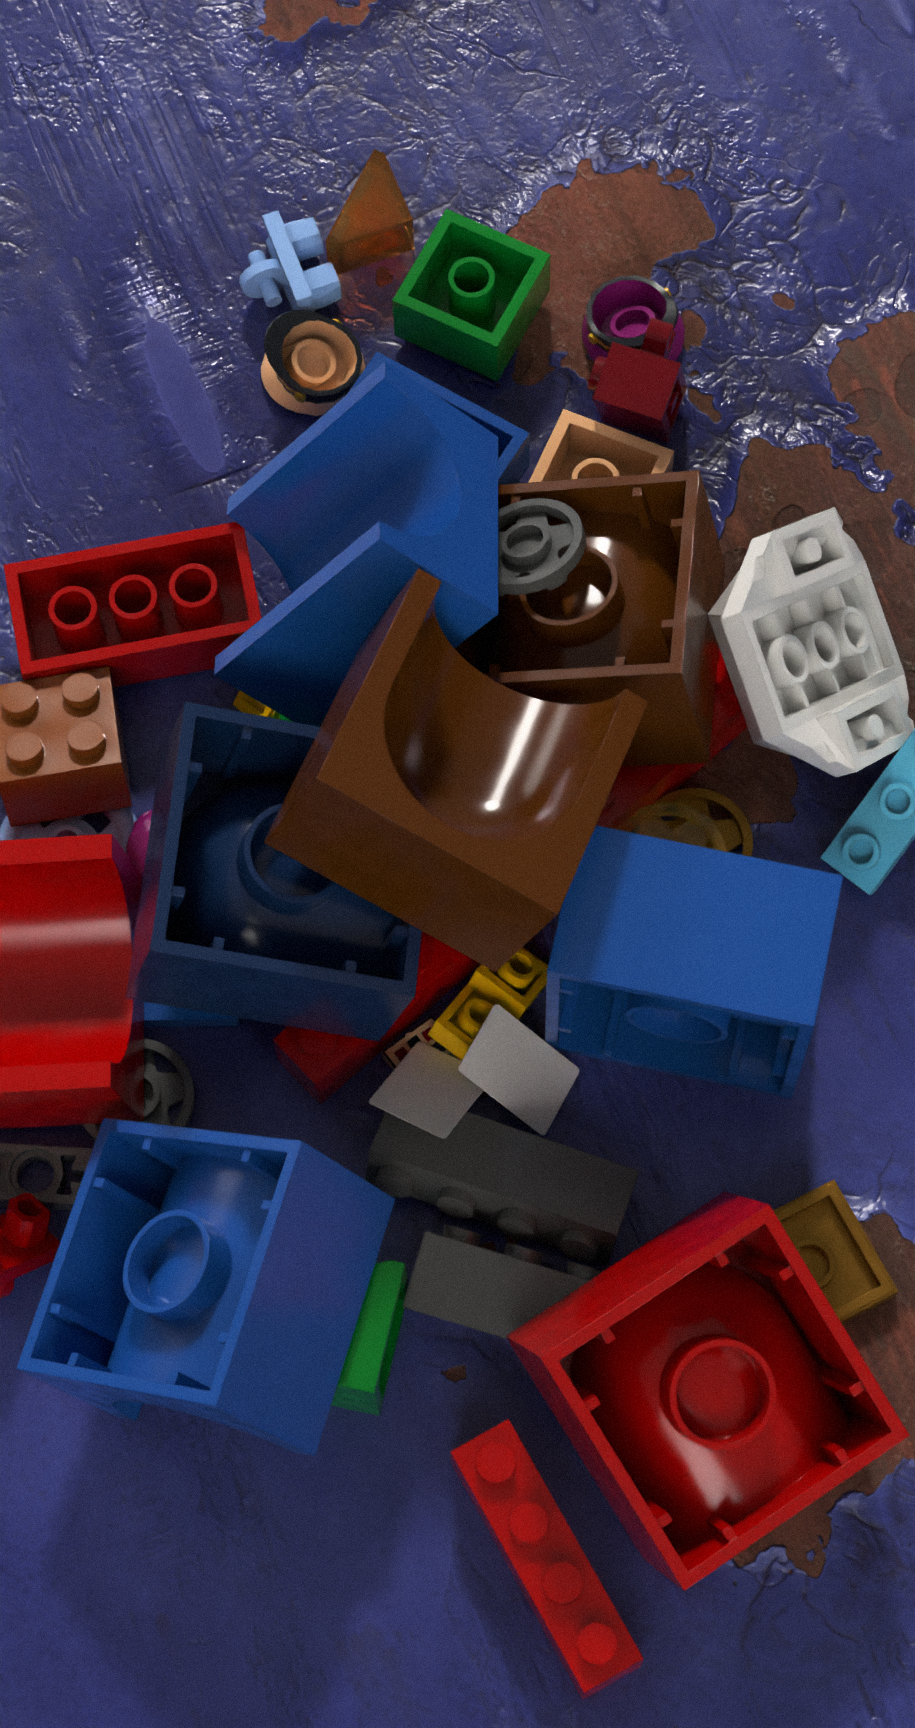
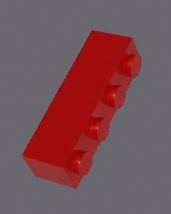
[450,1419,644,1700]

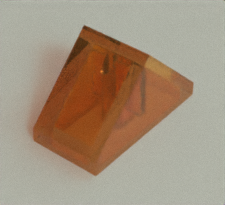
[325,149,414,275]

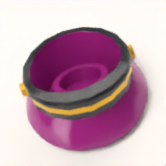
[582,275,685,362]

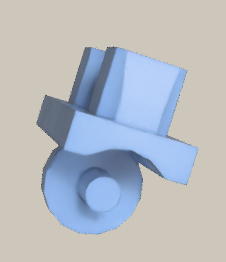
[239,210,342,312]

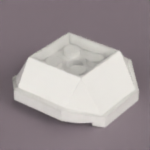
[708,507,915,777]

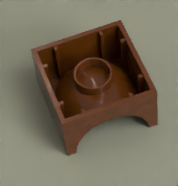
[454,470,725,767]
[264,568,649,972]

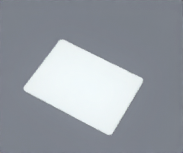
[458,1004,579,1135]
[369,1042,484,1139]

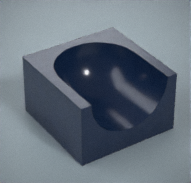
[126,701,422,1041]

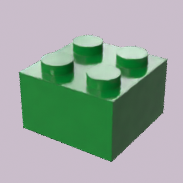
[392,209,551,382]

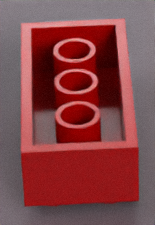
[3,522,262,687]

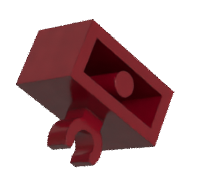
[587,318,687,442]

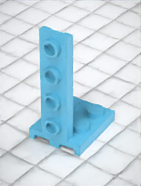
[820,729,915,895]

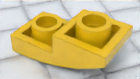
[427,947,548,1060]

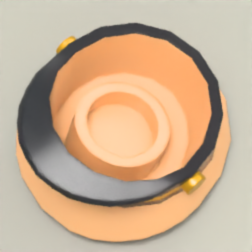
[261,310,366,416]

